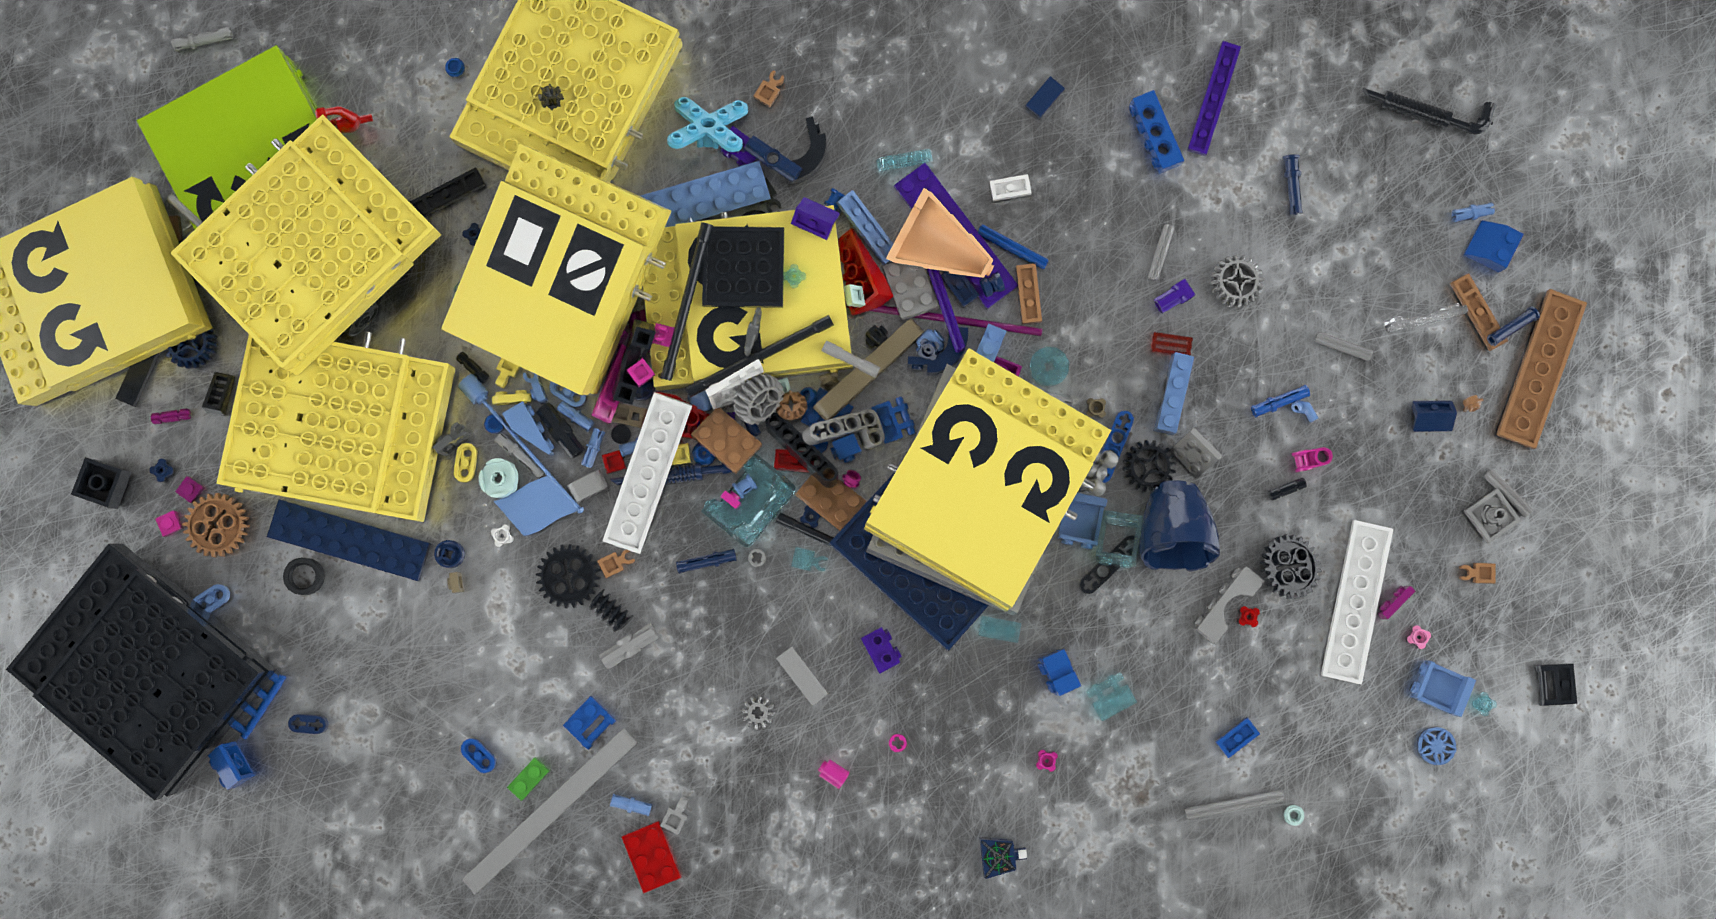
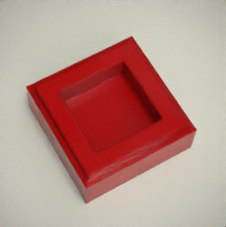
[602,450,627,474]

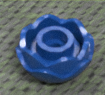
[692,443,716,466]

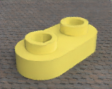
[492,390,532,405]
[454,443,478,483]

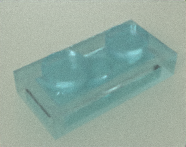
[978,616,1021,643]

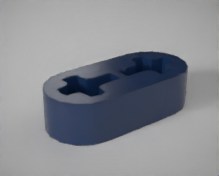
[288,714,329,734]

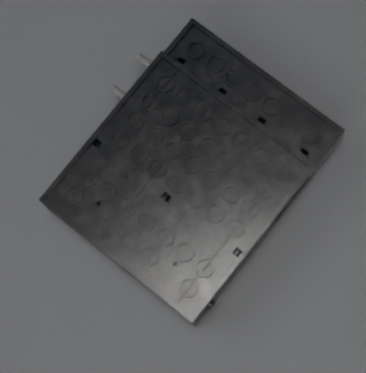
[6,544,277,801]

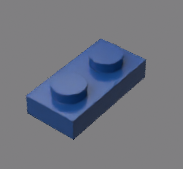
[1215,717,1260,758]

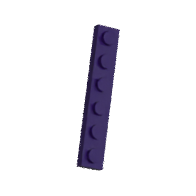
[1187,41,1241,156]

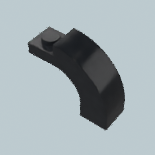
[788,116,827,186]

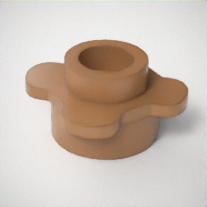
[1462,395,1484,412]

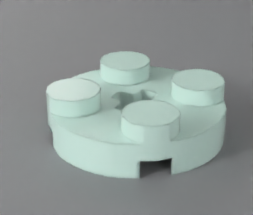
[479,458,519,498]

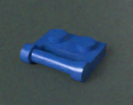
[563,696,617,750]

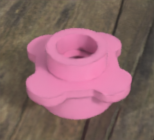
[1407,625,1431,649]

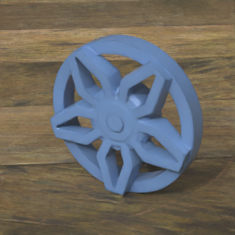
[1417,727,1457,765]

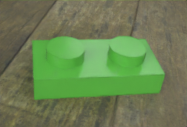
[507,757,550,801]

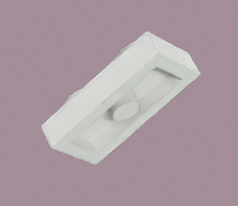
[989,174,1031,202]

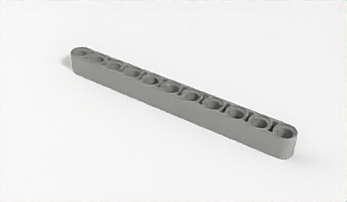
[462,728,637,894]

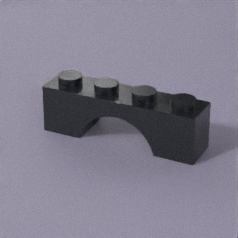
[612,319,656,405]

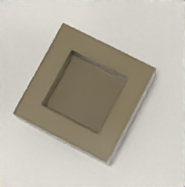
[447,572,464,593]

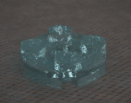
[1030,346,1069,386]

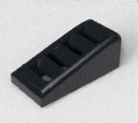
[202,372,235,416]

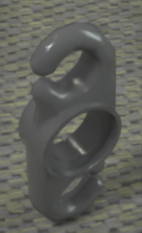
[744,307,762,356]

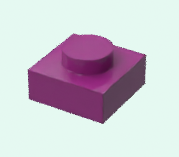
[175,476,205,504]

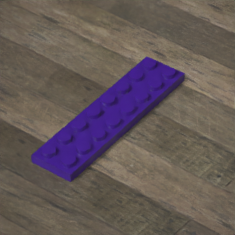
[894,163,1018,309]

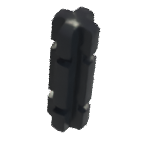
[456,352,490,384]
[1268,478,1307,500]

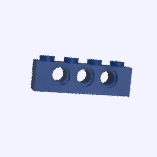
[1129,90,1184,174]

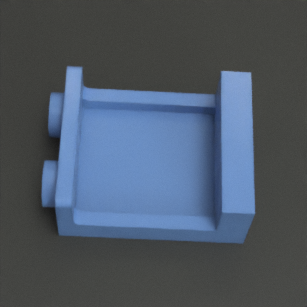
[1057,493,1107,549]
[1411,660,1476,717]

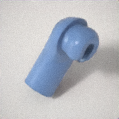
[1291,400,1318,423]

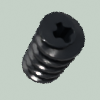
[589,589,634,632]

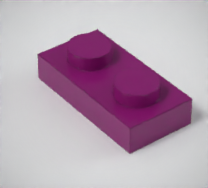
[1377,586,1416,619]

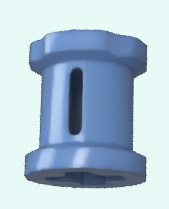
[732,474,758,499]

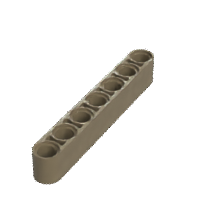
[813,318,924,420]

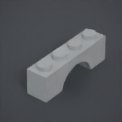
[1193,566,1265,644]

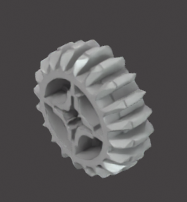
[1210,255,1264,308]
[733,373,784,425]

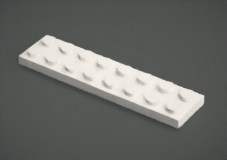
[603,392,692,554]
[1321,520,1393,685]

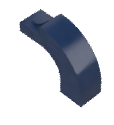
[907,327,969,375]

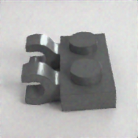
[433,422,471,457]

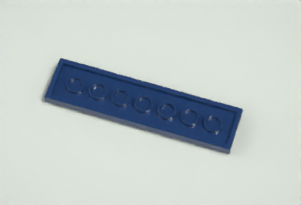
[267,499,431,581]

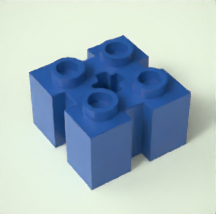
[1037,649,1081,696]

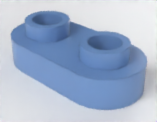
[550,381,587,408]
[193,584,230,613]

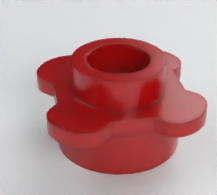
[1238,606,1260,627]

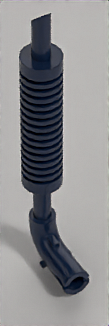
[610,462,732,486]

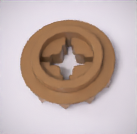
[776,390,807,420]

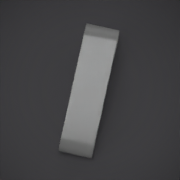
[802,409,885,450]

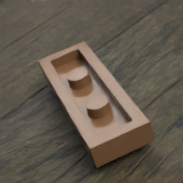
[1016,264,1042,325]

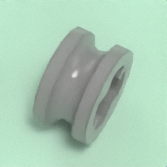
[748,549,766,567]

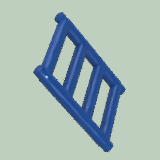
[230,673,286,740]

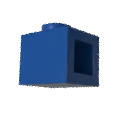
[830,433,861,463]

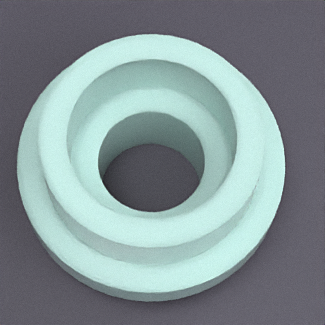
[1284,805,1304,826]

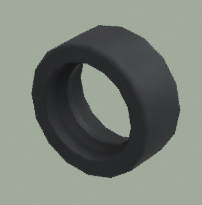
[283,557,325,595]

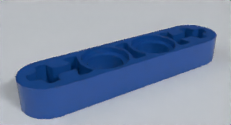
[1099,411,1134,483]

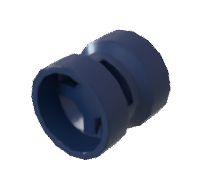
[979,272,1005,297]

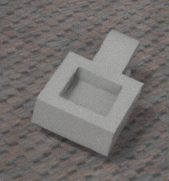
[660,796,689,835]

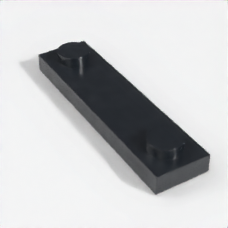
[410,167,486,217]
[115,353,160,407]

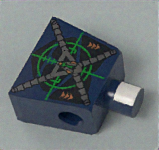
[979,837,1027,879]

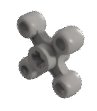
[1078,450,1118,497]

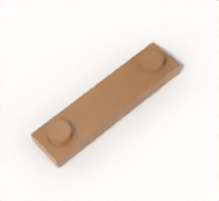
[1450,273,1508,351]

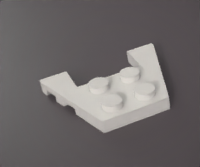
[705,359,764,409]

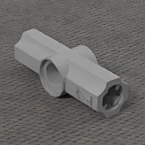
[599,623,659,669]

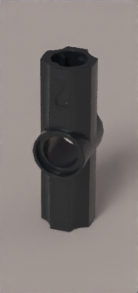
[536,402,585,459]

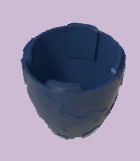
[1140,480,1220,572]

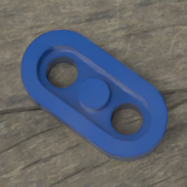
[461,738,496,773]

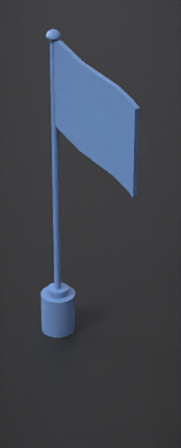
[458,374,584,536]

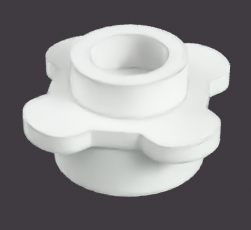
[491,525,514,547]

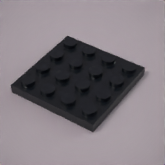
[702,226,785,308]

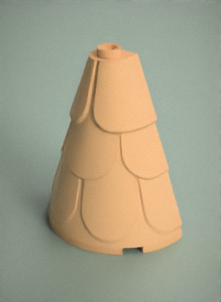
[886,188,994,278]

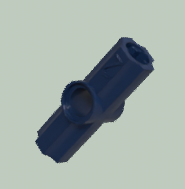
[744,135,802,183]

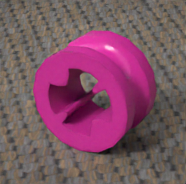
[889,734,907,752]

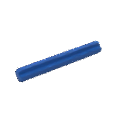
[978,225,1049,269]

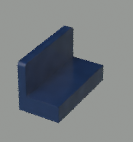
[1411,401,1457,432]

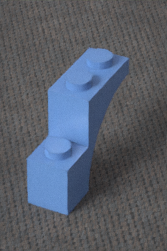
[976,323,1006,362]

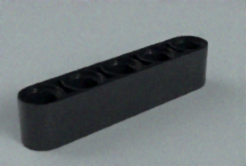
[765,412,838,488]

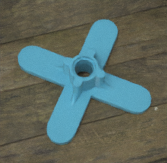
[667,97,748,152]

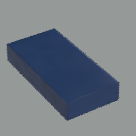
[1025,76,1065,119]

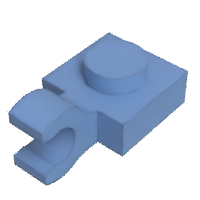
[523,373,548,404]

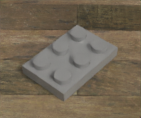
[882,262,939,321]

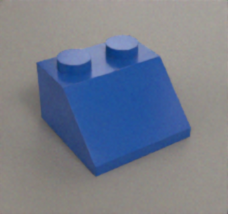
[1464,220,1524,273]
[208,741,255,790]

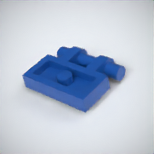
[871,396,916,444]

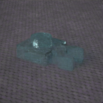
[791,547,828,571]

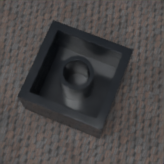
[71,457,132,509]

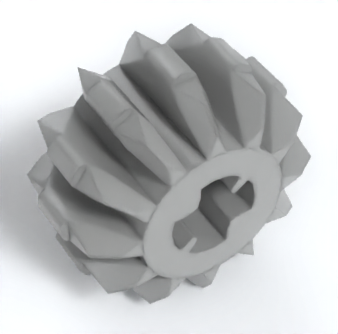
[741,695,775,730]

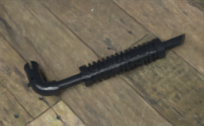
[1363,88,1497,135]

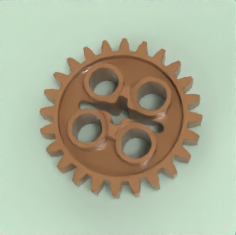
[182,493,250,558]

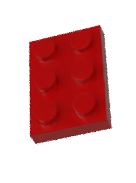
[621,821,682,894]

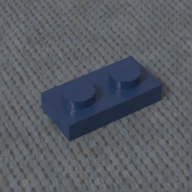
[941,271,979,308]

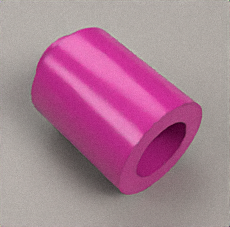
[818,759,850,789]

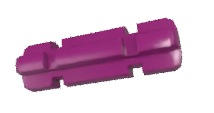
[150,408,191,424]

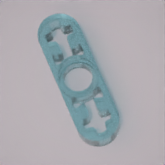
[876,149,933,171]

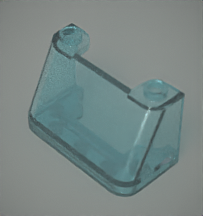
[701,453,796,547]

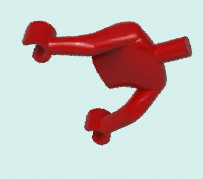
[315,106,373,134]

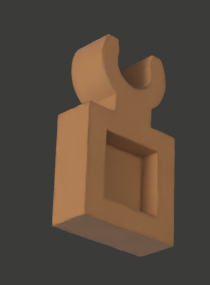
[753,70,784,108]
[597,549,635,579]
[1459,563,1496,584]

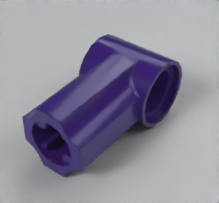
[1153,279,1196,314]

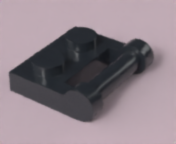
[1535,663,1578,706]

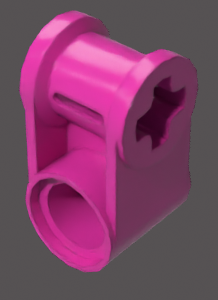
[1291,447,1333,473]

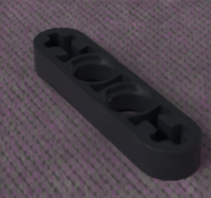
[1079,535,1140,594]

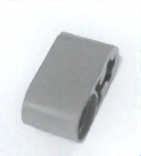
[566,470,609,504]

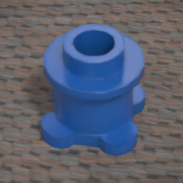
[824,188,845,213]

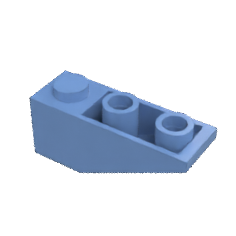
[502,401,555,456]

